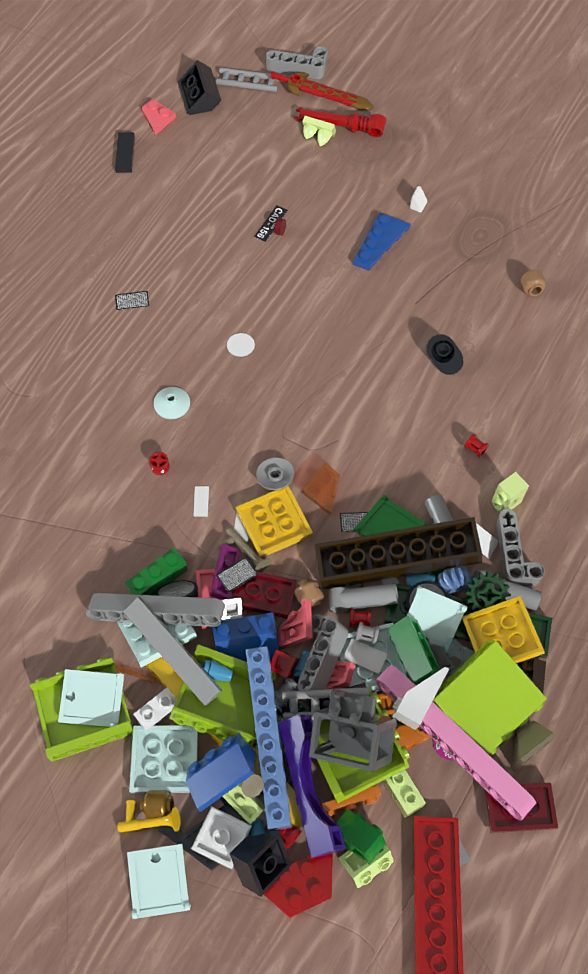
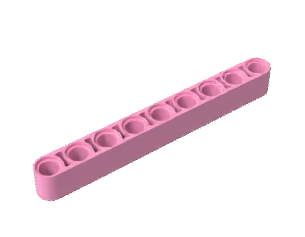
[376,665,536,820]

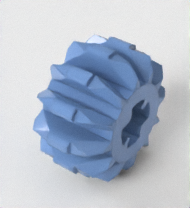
[437,566,473,595]

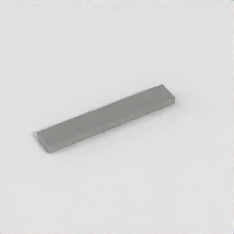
[123,597,222,706]

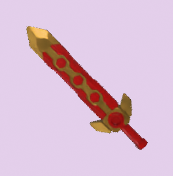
[270,71,374,110]

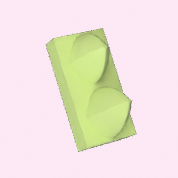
[303,116,336,147]
[223,783,265,825]

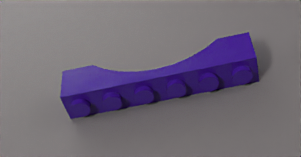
[278,714,346,858]

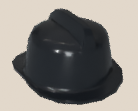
[427,334,463,375]

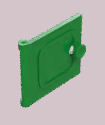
[354,495,426,536]

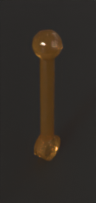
[116,665,157,684]

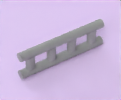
[216,67,279,92]
[282,688,369,721]

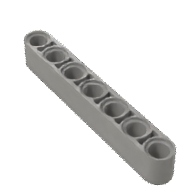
[86,593,225,627]

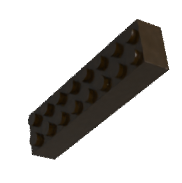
[315,517,483,589]

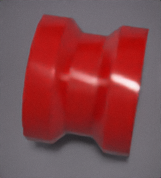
[149,452,170,475]

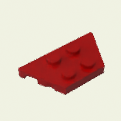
[263,853,333,918]

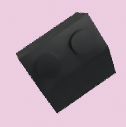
[229,831,292,897]

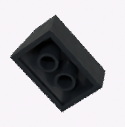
[178,60,222,115]

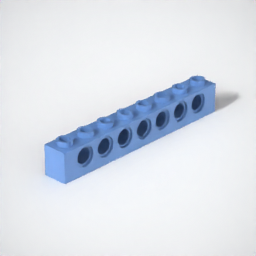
[246,646,292,831]

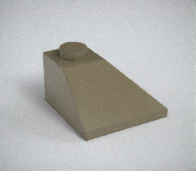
[512,720,556,771]

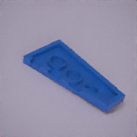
[353,213,410,271]

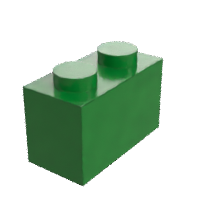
[336,809,386,865]

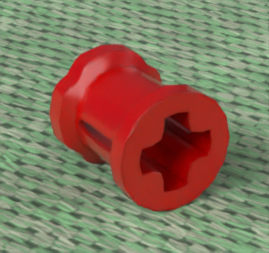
[464,434,489,458]
[349,609,371,627]

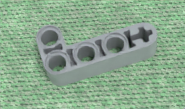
[266,46,328,79]
[496,509,545,586]
[297,615,348,699]

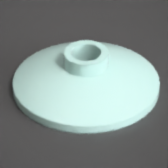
[154,387,190,419]

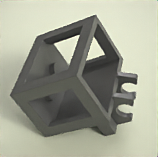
[309,689,397,772]

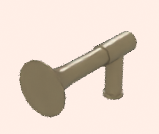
[216,527,271,572]
[241,774,264,798]

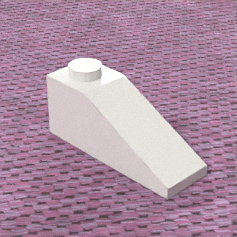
[392,667,449,730]

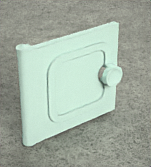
[407,586,467,653]
[58,669,124,727]
[127,844,191,919]

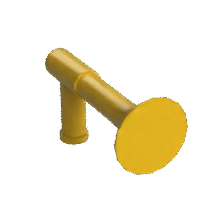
[117,800,181,832]

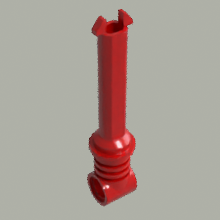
[294,107,386,137]

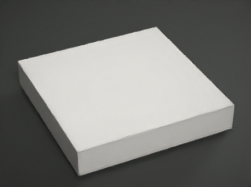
[191,806,252,870]

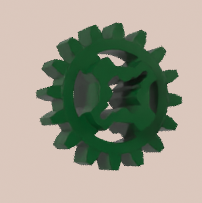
[465,571,511,611]

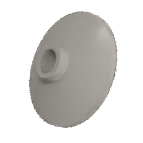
[256,458,294,490]

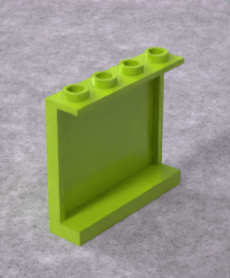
[433,639,547,756]
[169,644,277,747]
[30,657,133,762]
[317,686,410,803]

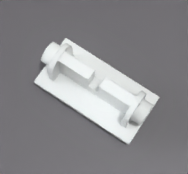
[133,687,177,731]

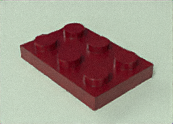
[231,572,297,619]
[485,782,558,833]

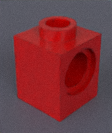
[271,650,299,678]

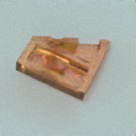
[301,463,340,515]

